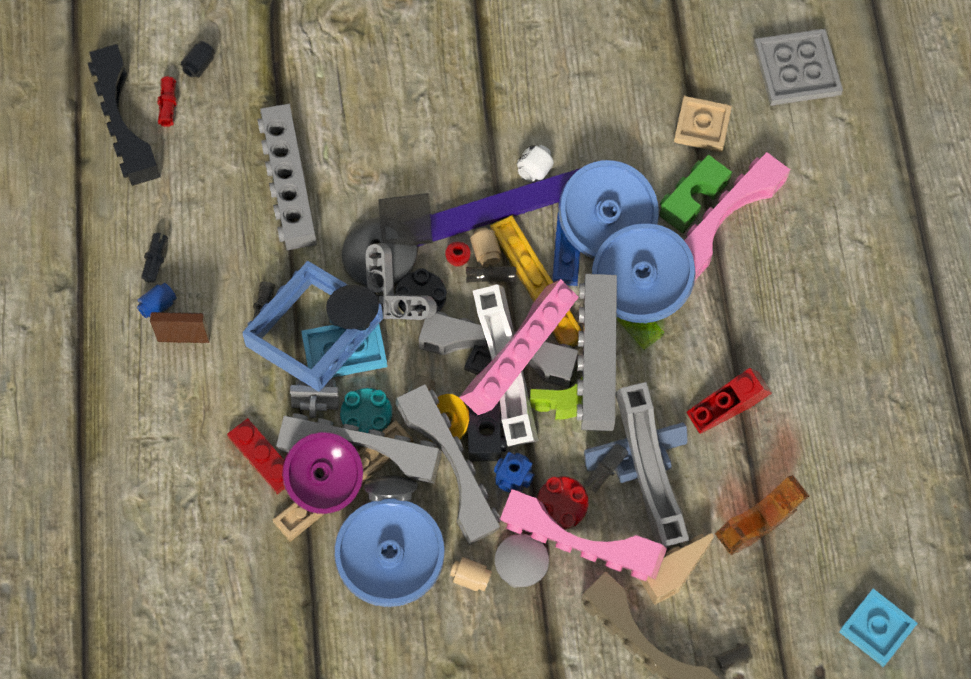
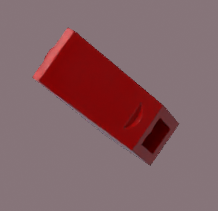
[686,368,772,434]

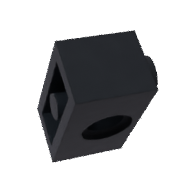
[468,402,506,462]

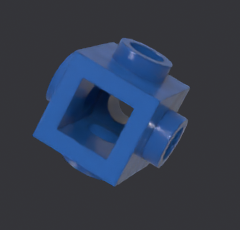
[494,452,534,493]

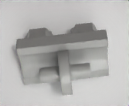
[290,379,339,418]

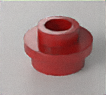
[445,242,471,266]

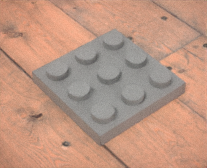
[754,29,843,106]

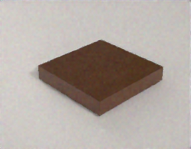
[150,312,210,343]

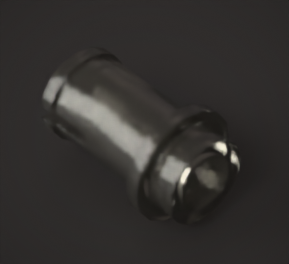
[715,643,753,673]

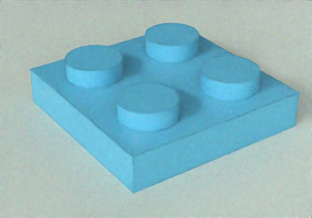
[839,589,918,667]

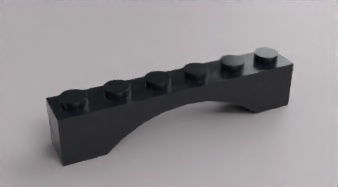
[87,44,160,186]

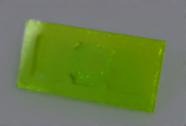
[616,316,664,350]

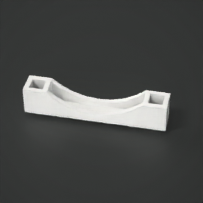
[473,285,539,447]

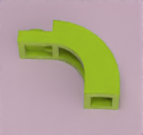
[530,377,582,419]

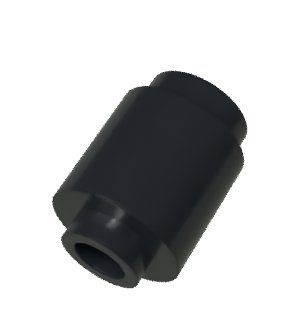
[181,41,215,78]

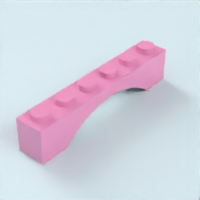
[684,152,790,280]
[459,279,579,415]
[500,490,667,581]

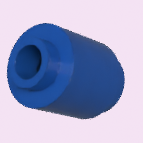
[137,283,177,318]

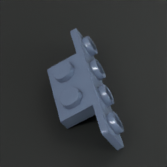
[584,423,688,483]

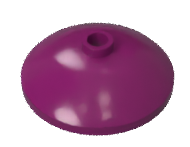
[282,432,363,514]

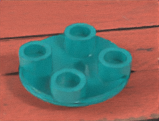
[340,388,393,433]

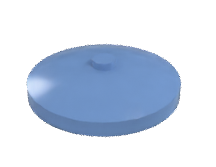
[558,160,659,259]
[592,223,696,323]
[335,498,444,607]

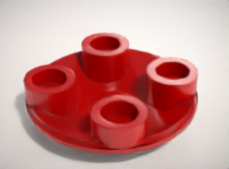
[537,476,589,530]

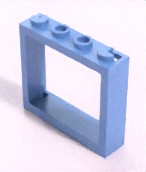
[242,261,383,392]

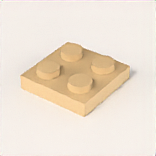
[674,96,732,152]

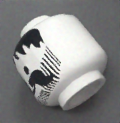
[517,145,554,182]

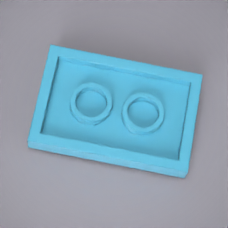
[301,324,388,378]

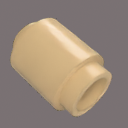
[470,228,501,267]
[450,557,492,591]

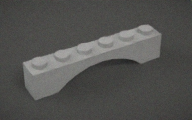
[419,311,578,388]
[615,382,689,547]
[396,384,501,545]
[276,413,442,484]

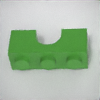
[659,154,732,234]

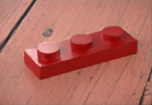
[227,418,285,494]

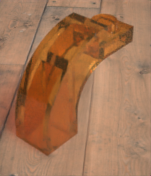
[715,475,809,555]

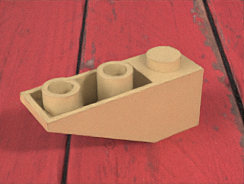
[640,533,714,605]

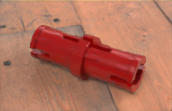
[157,76,177,127]

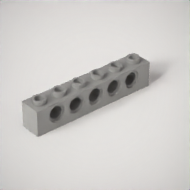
[257,104,317,250]

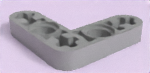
[366,243,437,320]

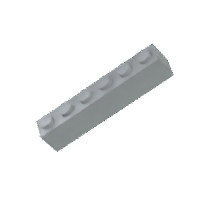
[576,274,617,431]

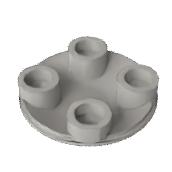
[495,534,549,588]

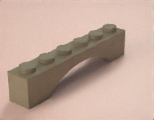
[582,571,720,679]

